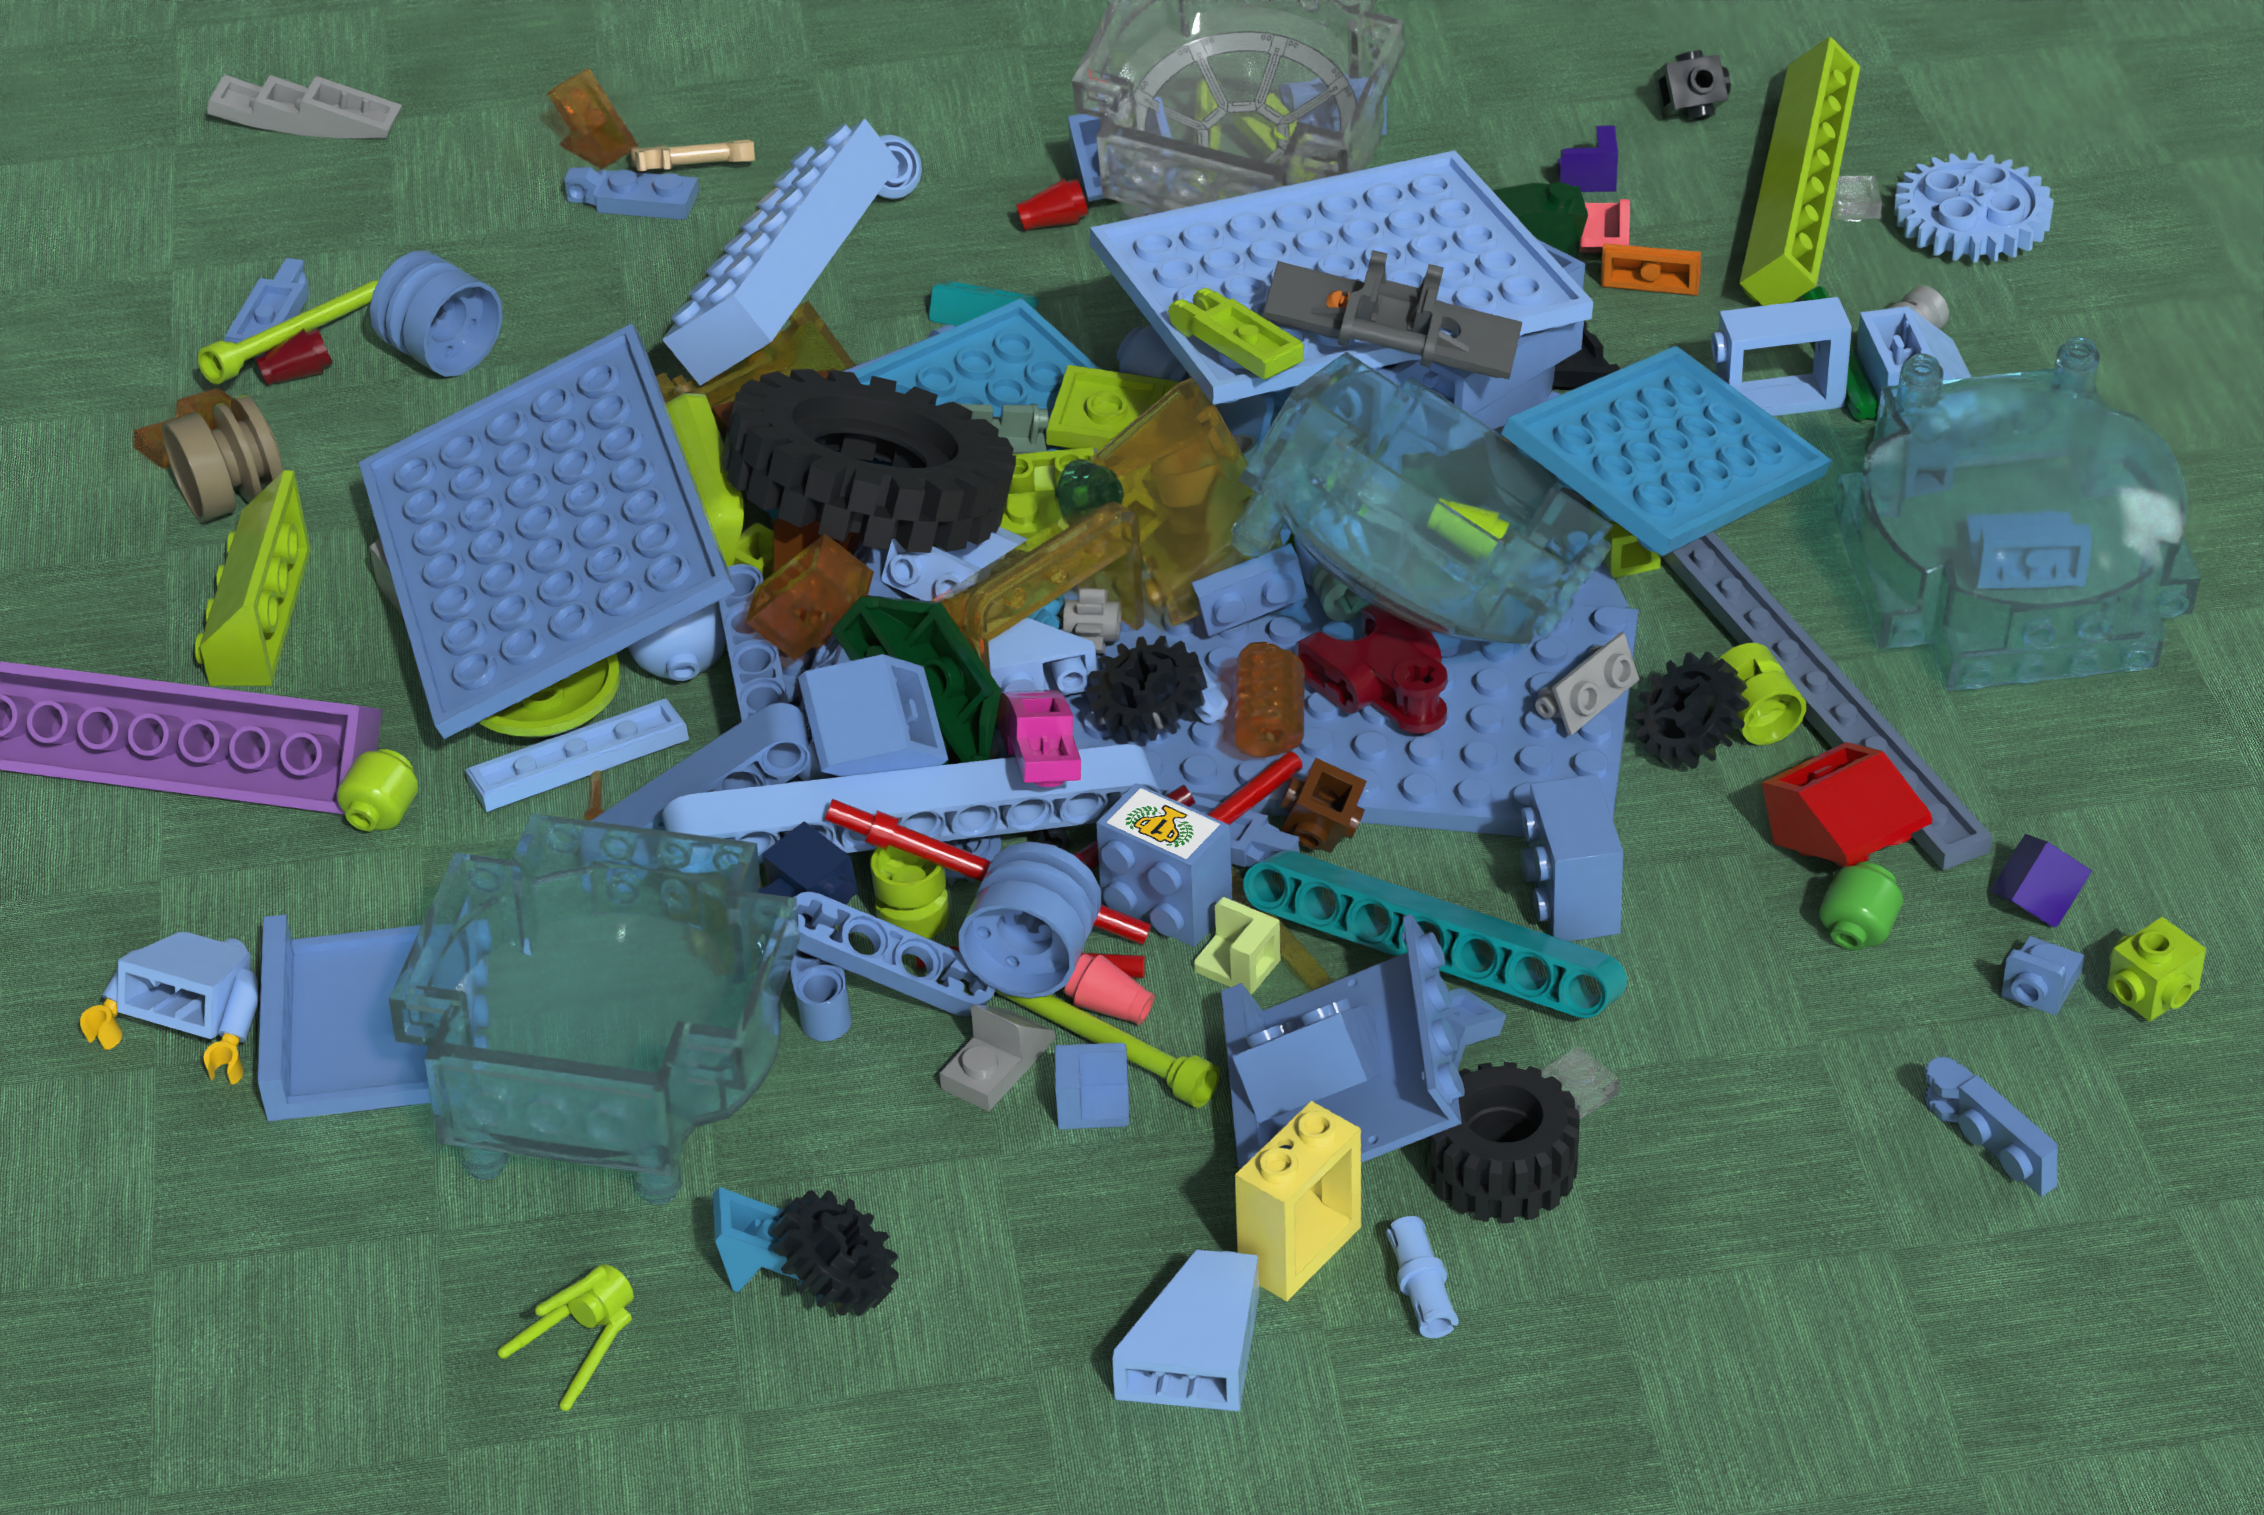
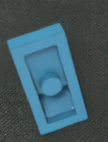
[713,1187,800,1293]

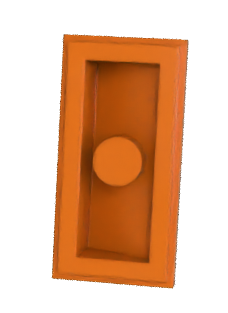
[1601,243,1702,296]

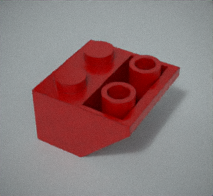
[1762,742,1933,867]

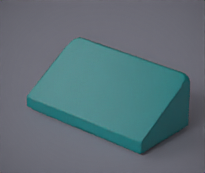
[929,281,1039,326]

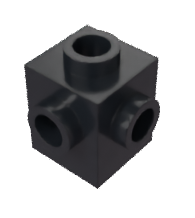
[1654,50,1731,121]

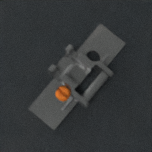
[1262,250,1523,380]

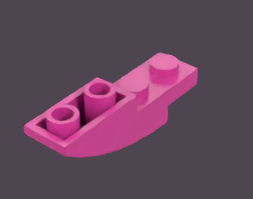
[996,690,1081,787]

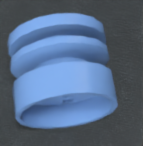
[370,250,503,377]
[958,842,1101,998]

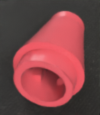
[1064,953,1155,1025]

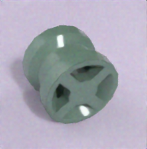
[1310,556,1374,621]

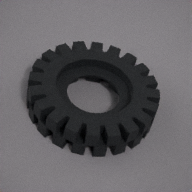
[721,369,1016,553]

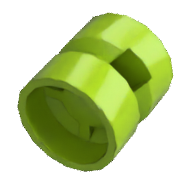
[1718,643,1806,745]
[871,846,949,939]

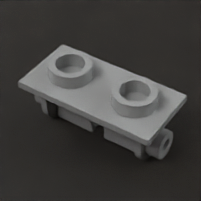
[1535,632,1640,735]

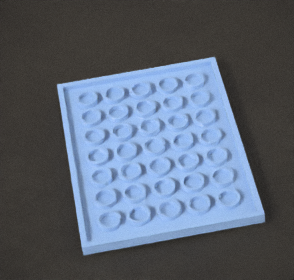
[1090,150,1593,405]

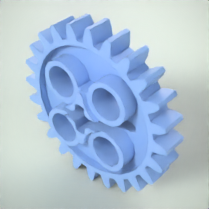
[1894,152,2053,263]

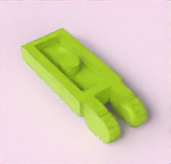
[1167,287,1304,380]

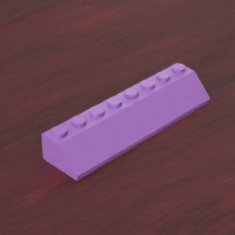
[0,661,382,814]

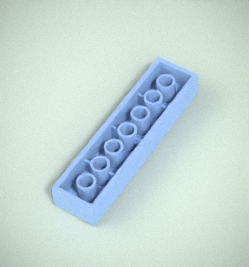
[662,119,900,386]

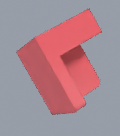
[1578,199,1630,253]

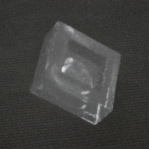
[1831,175,1882,222]
[1541,1045,1619,1119]

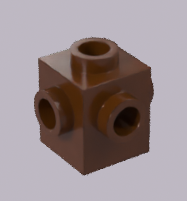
[1279,758,1367,853]

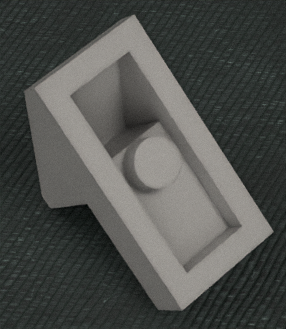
[939,1004,1056,1112]

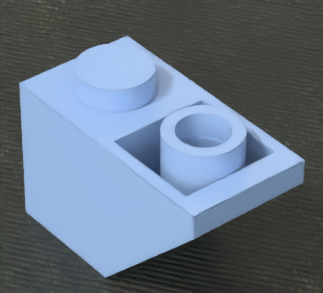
[975,618,1097,696]

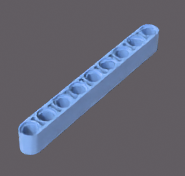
[662,744,1161,871]

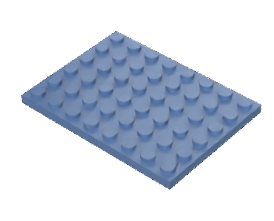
[358,323,736,739]

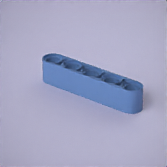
[580,703,810,892]

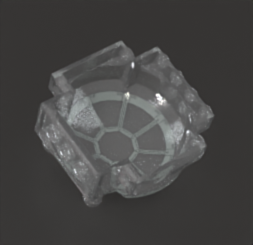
[1072,0,1404,219]

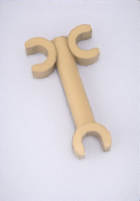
[630,139,755,171]

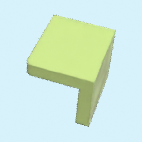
[1194,897,1281,995]

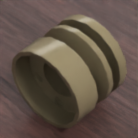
[162,394,283,523]

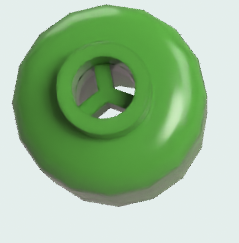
[1819,862,1904,950]

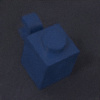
[749,821,858,934]

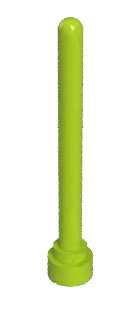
[198,280,379,384]
[995,989,1220,1108]

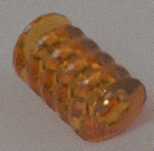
[1235,642,1305,758]

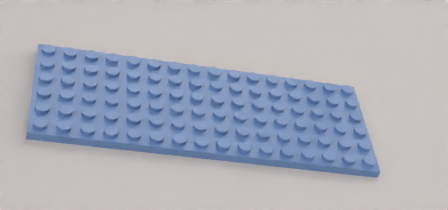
[776,562,1639,837]

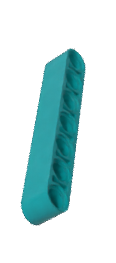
[1243,850,1627,1018]

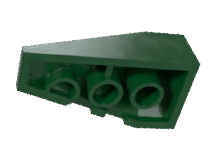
[1492,182,1588,258]

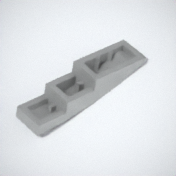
[207,74,402,139]

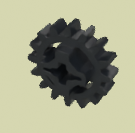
[1086,635,1207,742]
[1633,652,1750,769]
[772,1190,899,1316]

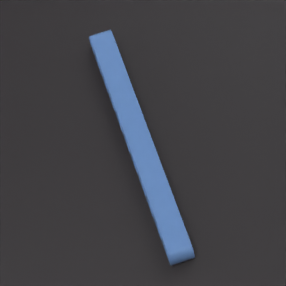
[718,564,852,1041]

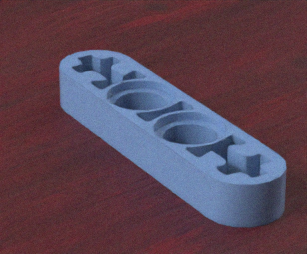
[779,892,996,1017]

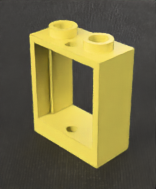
[1235,1101,1361,1302]

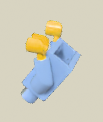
[80,932,258,1085]

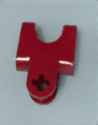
[1295,599,1448,734]

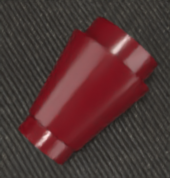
[256,328,333,386]

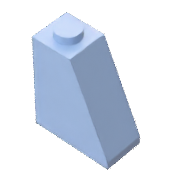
[1112,1250,1259,1411]

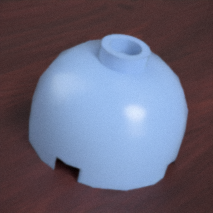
[628,602,726,681]

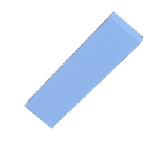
[465,698,689,812]

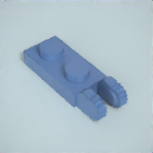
[1925,1056,2058,1197]

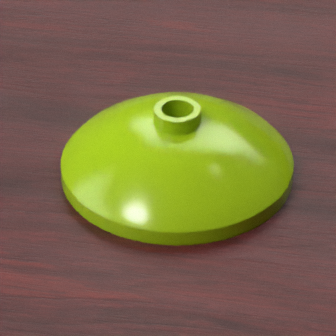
[478,653,621,738]

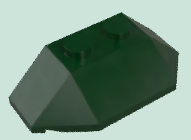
[831,595,1001,765]

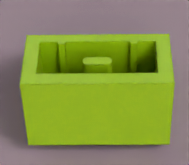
[1000,447,1105,567]

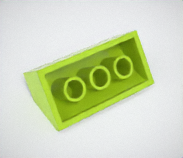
[195,470,311,686]

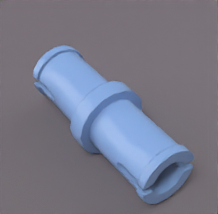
[1386,1216,1459,1338]

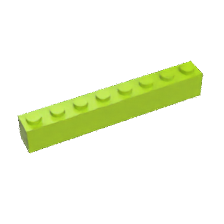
[1739,36,1861,306]

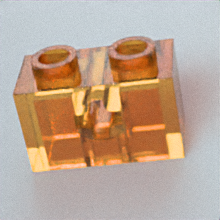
[745,534,874,660]

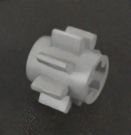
[1063,588,1121,653]

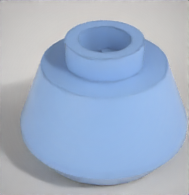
[877,135,922,199]

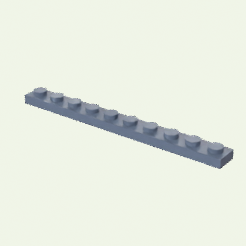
[1661,531,1993,870]

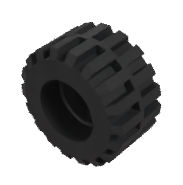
[1426,1062,1580,1223]

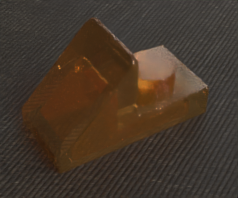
[547,68,639,169]

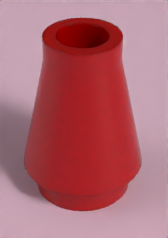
[1015,178,1089,232]

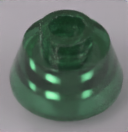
[1055,459,1124,532]

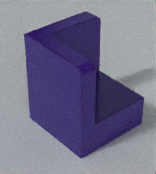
[1557,125,1618,192]
[1991,834,2092,927]

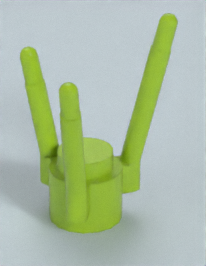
[497,1264,634,1411]

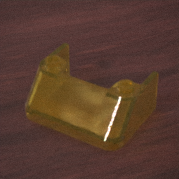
[931,502,1144,674]

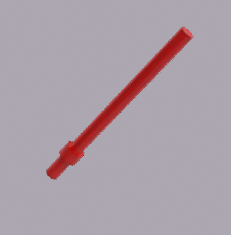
[824,798,1151,945]

